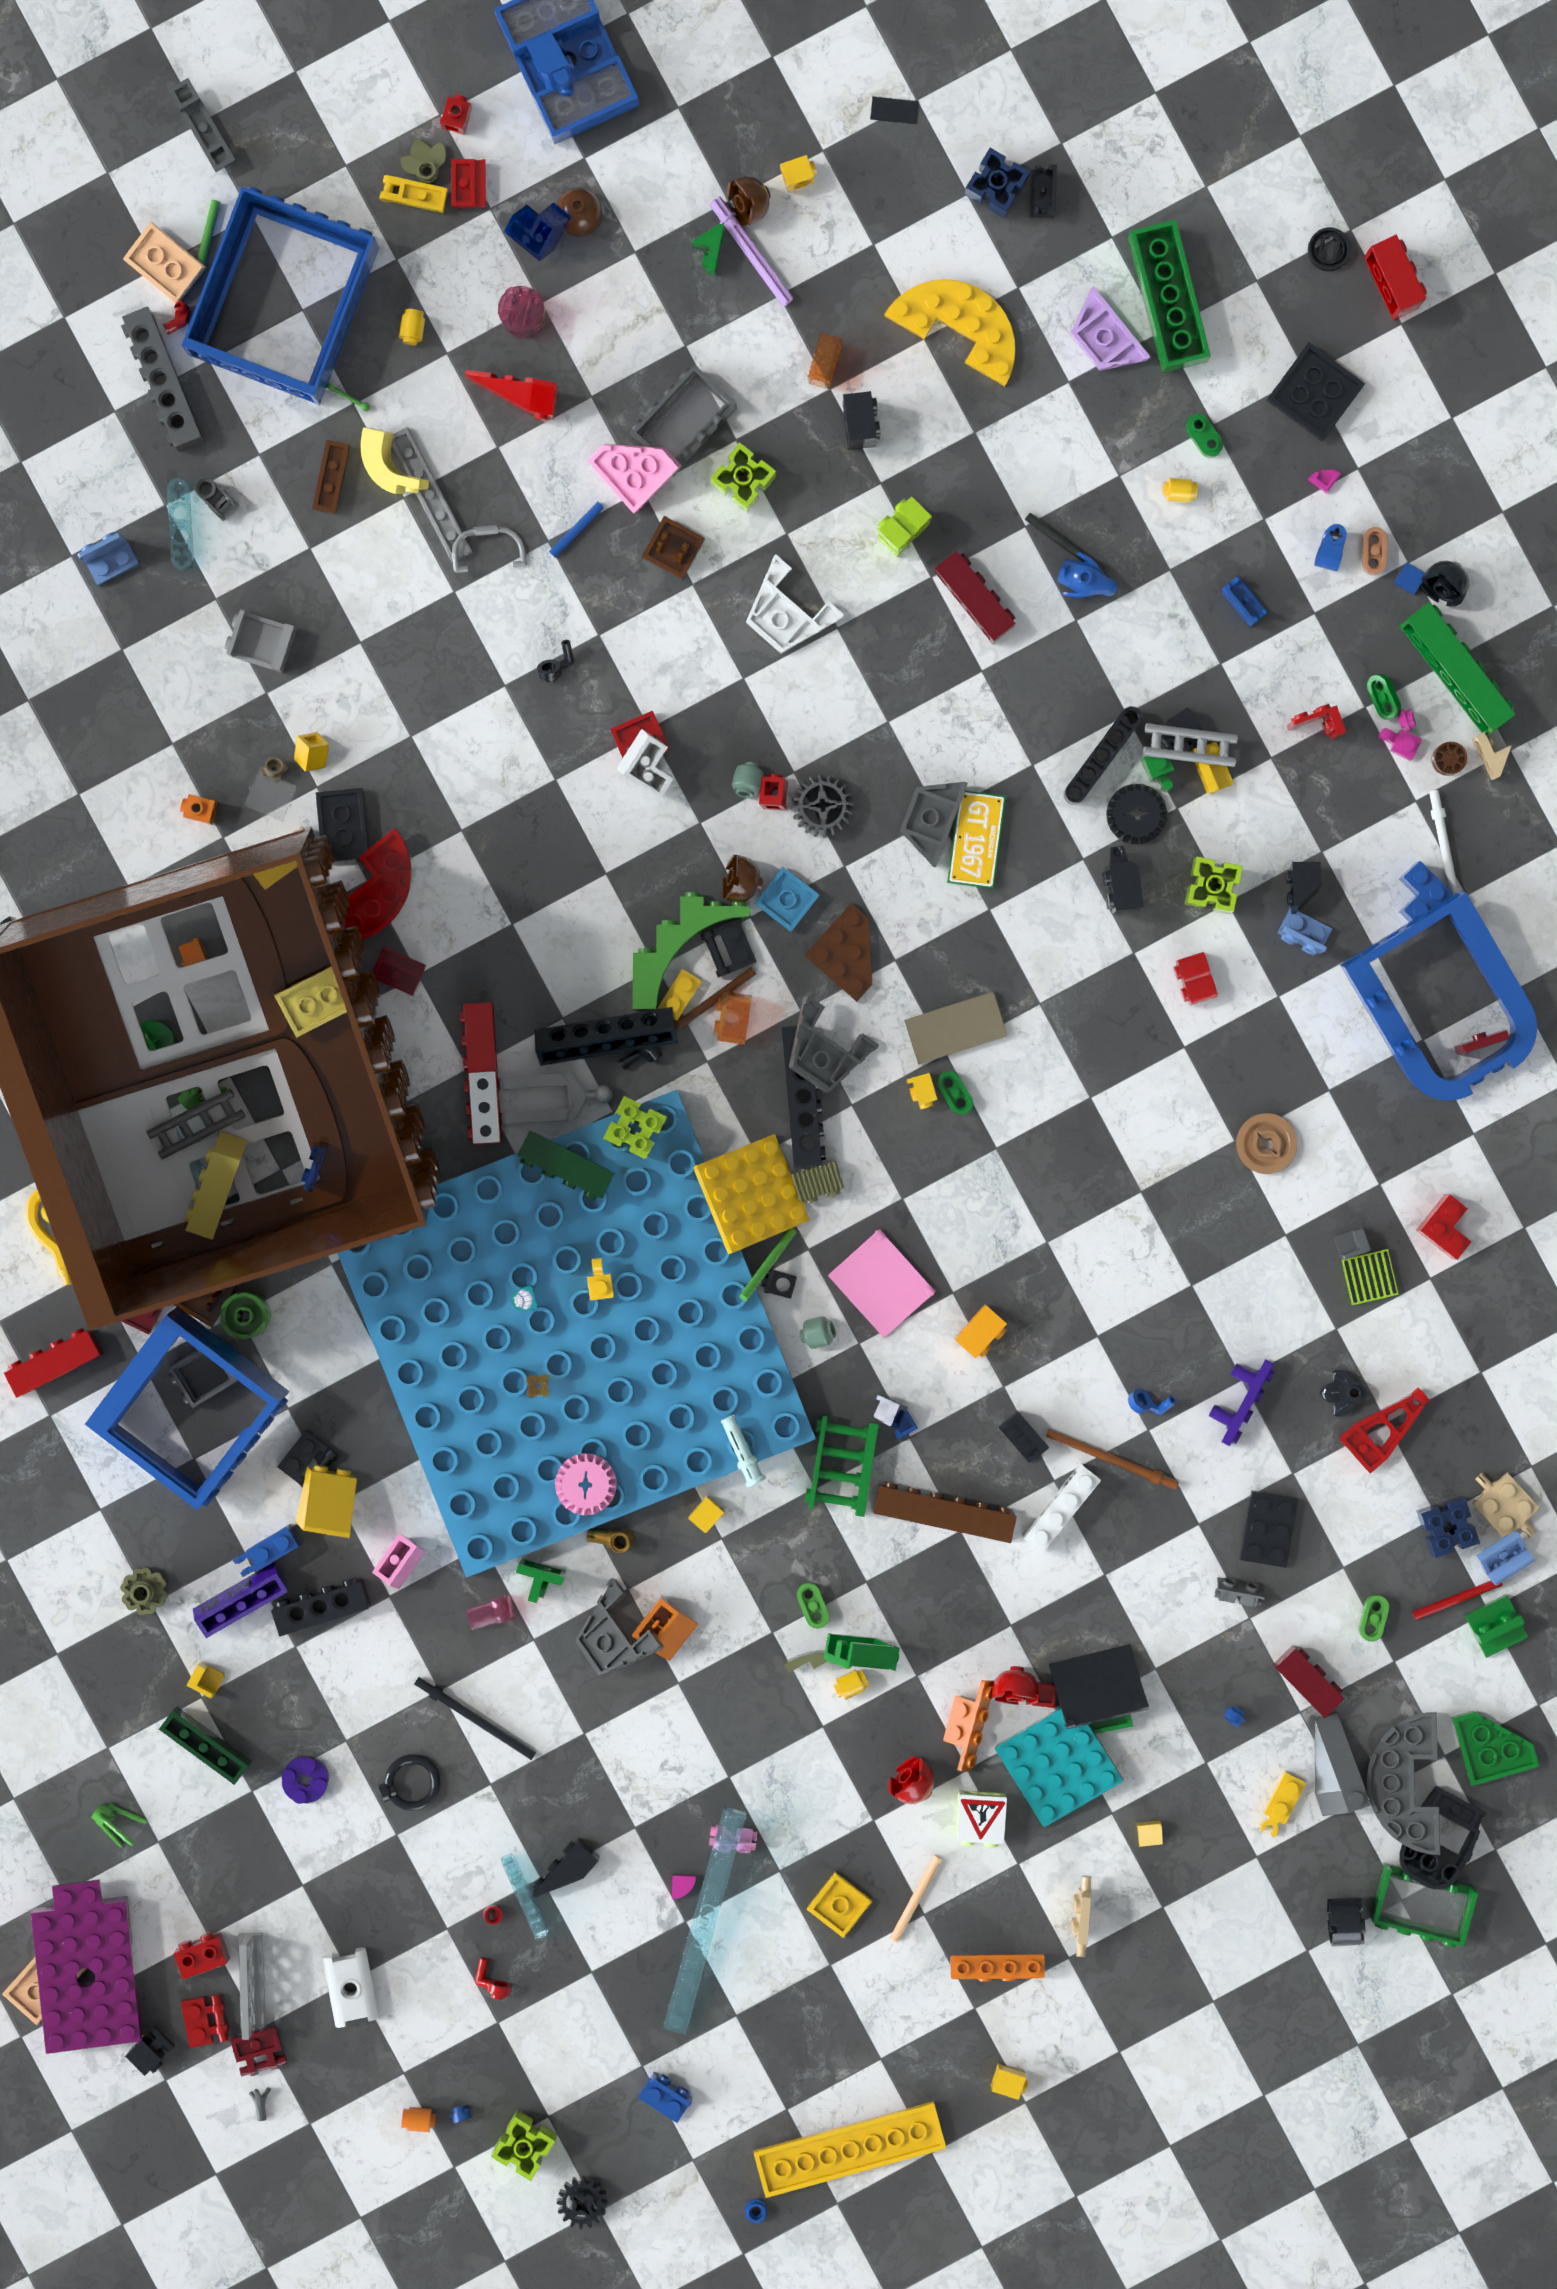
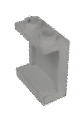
[225,609,297,674]

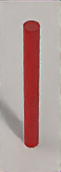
[1412,1581,1503,1620]

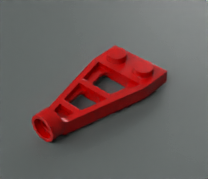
[1338,1387,1430,1474]

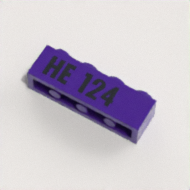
[193,1562,288,1638]

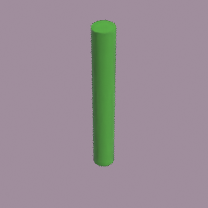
[197,200,221,265]

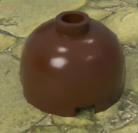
[727,176,771,226]
[556,187,603,237]
[721,854,763,902]

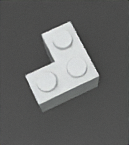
[616,729,673,798]

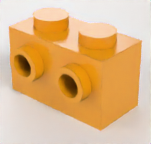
[954,1304,1007,1359]

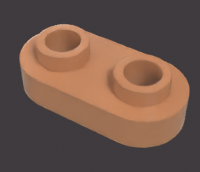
[1362,527,1387,575]

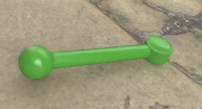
[326,383,370,412]

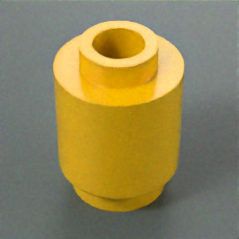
[399,309,425,346]
[1162,477,1198,503]
[833,1669,870,1700]

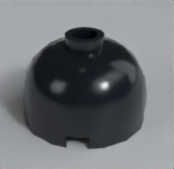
[1421,561,1470,607]

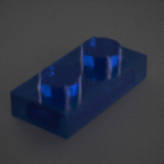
[301,1141,329,1192]

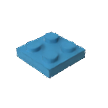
[754,866,820,932]

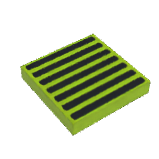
[1341,1249,1399,1305]

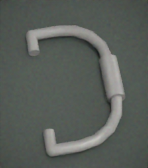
[452,525,527,573]

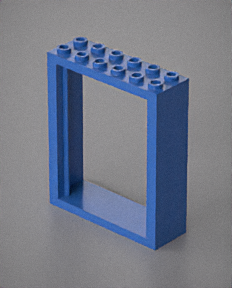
[181,186,379,405]

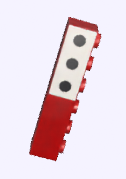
[460,1002,502,1145]

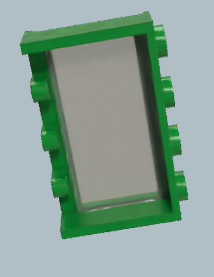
[1369,1863,1478,1948]

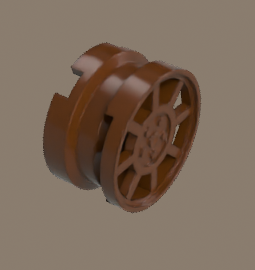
[1431,741,1467,776]

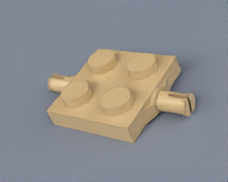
[1472,1472,1540,1538]
[1071,1875,1092,1957]

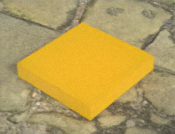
[807,1871,872,1938]

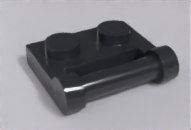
[700,919,757,978]
[277,1430,339,1488]

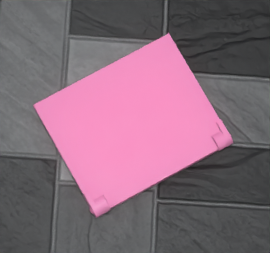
[828,1229,936,1338]

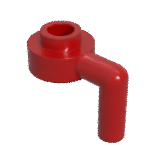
[475,1957,512,2000]

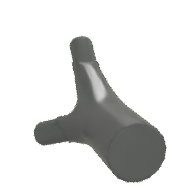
[249,2087,271,2121]

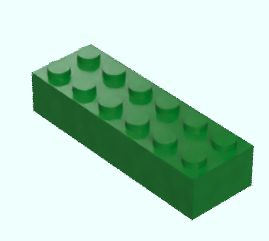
[1128,219,1211,374]
[1399,602,1515,736]

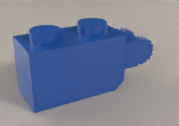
[526,32,574,97]
[233,1524,302,1577]

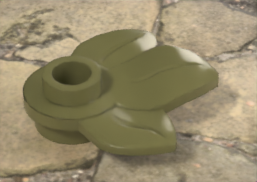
[400,138,446,184]

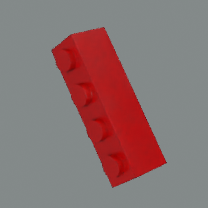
[4,1328,104,1398]

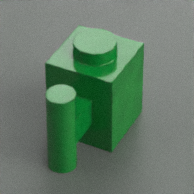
[1141,748,1174,792]

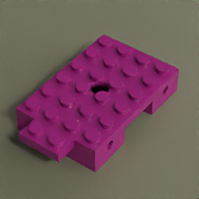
[31,1879,143,2054]

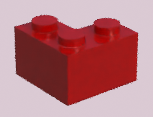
[1416,1194,1472,1260]

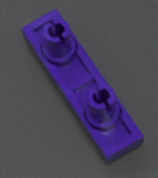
[1209,1359,1276,1446]

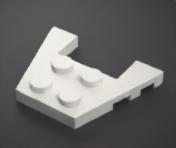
[746,555,844,654]

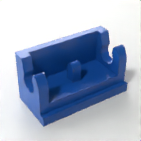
[1221,575,1269,627]

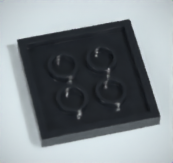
[1266,342,1366,442]

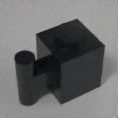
[1161,707,1203,750]
[125,2025,175,2076]

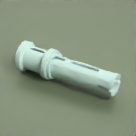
[721,1415,766,1487]

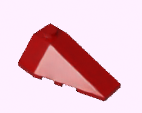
[465,370,559,422]

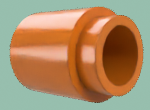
[401,2107,436,2133]

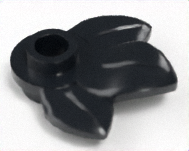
[1320,1370,1367,1417]

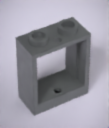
[168,1350,238,1408]

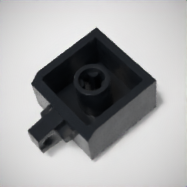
[1102,846,1144,914]

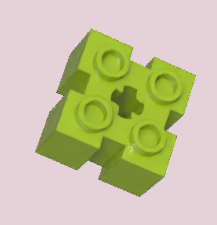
[710,442,776,513]
[877,496,932,557]
[1185,857,1243,914]
[603,1096,667,1159]
[491,2109,557,2181]

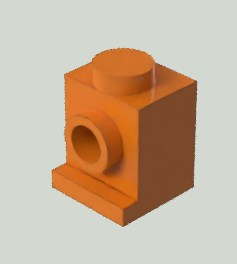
[180,794,219,825]

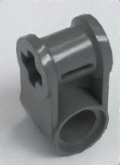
[195,477,239,521]

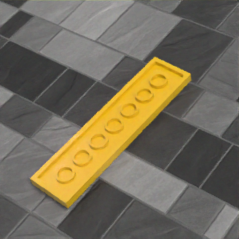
[753,2101,946,2198]

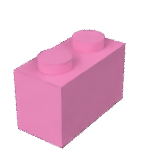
[372,1534,426,1589]

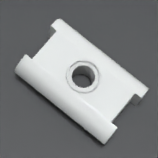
[322,1947,379,2028]

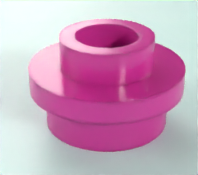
[1398,708,1416,732]

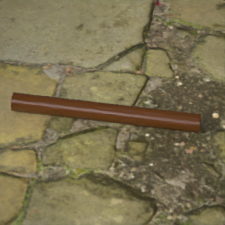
[677,967,756,1029]

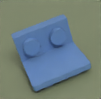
[77,532,140,586]
[1277,908,1332,956]

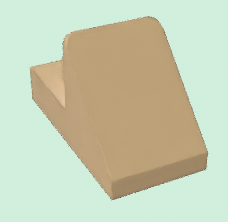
[1472,732,1511,780]

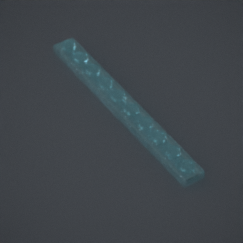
[663,1807,746,2035]

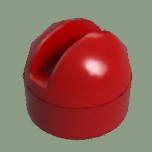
[483,1905,503,1925]

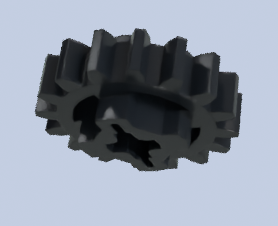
[557,2175,608,2229]

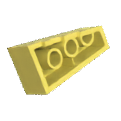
[184,1131,247,1240]

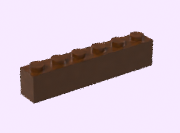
[873,1481,1017,1543]

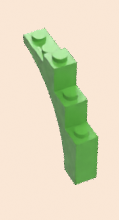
[633,892,751,1010]

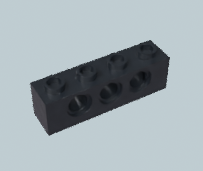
[271,1577,371,1637]

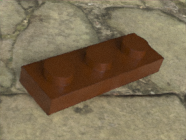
[312,440,350,515]

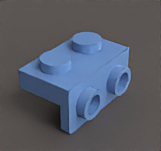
[1476,1530,1534,1585]

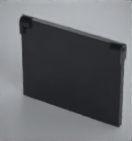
[1049,1644,1149,1729]

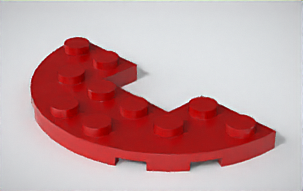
[344,828,412,939]

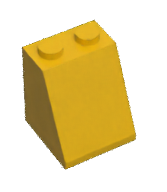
[295,1465,357,1538]

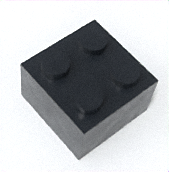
[842,391,881,450]

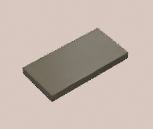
[904,992,1007,1065]

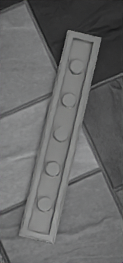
[392,427,473,563]

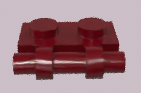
[230,2025,287,2077]

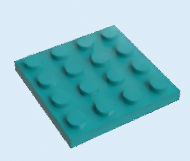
[994,1708,1124,1827]

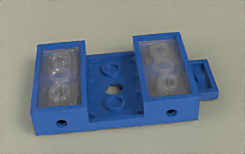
[494,0,639,145]

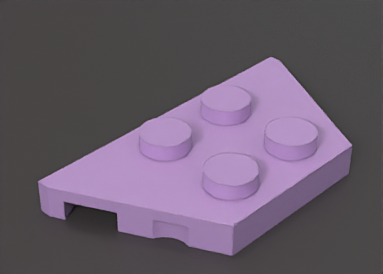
[1070,287,1150,371]

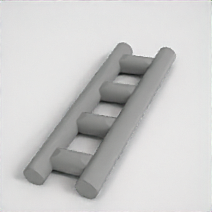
[1143,723,1238,767]

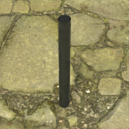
[1025,513,1106,571]

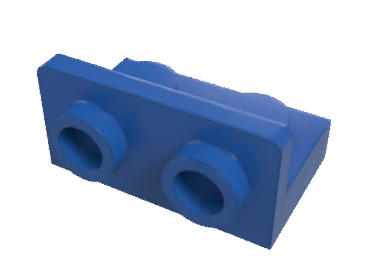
[638,2072,693,2123]

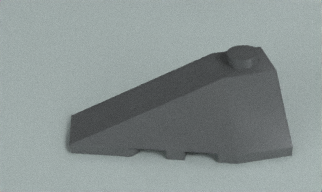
[1314,1712,1371,1816]

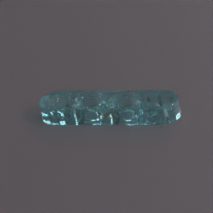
[167,478,194,571]
[501,1853,549,1941]

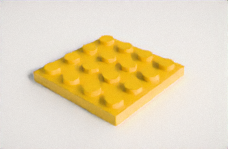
[693,1134,810,1254]

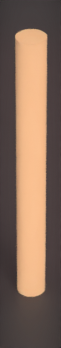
[890,1855,942,1942]

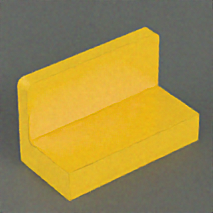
[1191,742,1233,795]

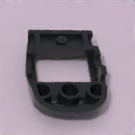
[1399,1786,1486,1890]

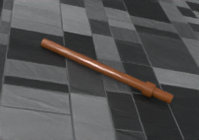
[1046,1428,1179,1490]

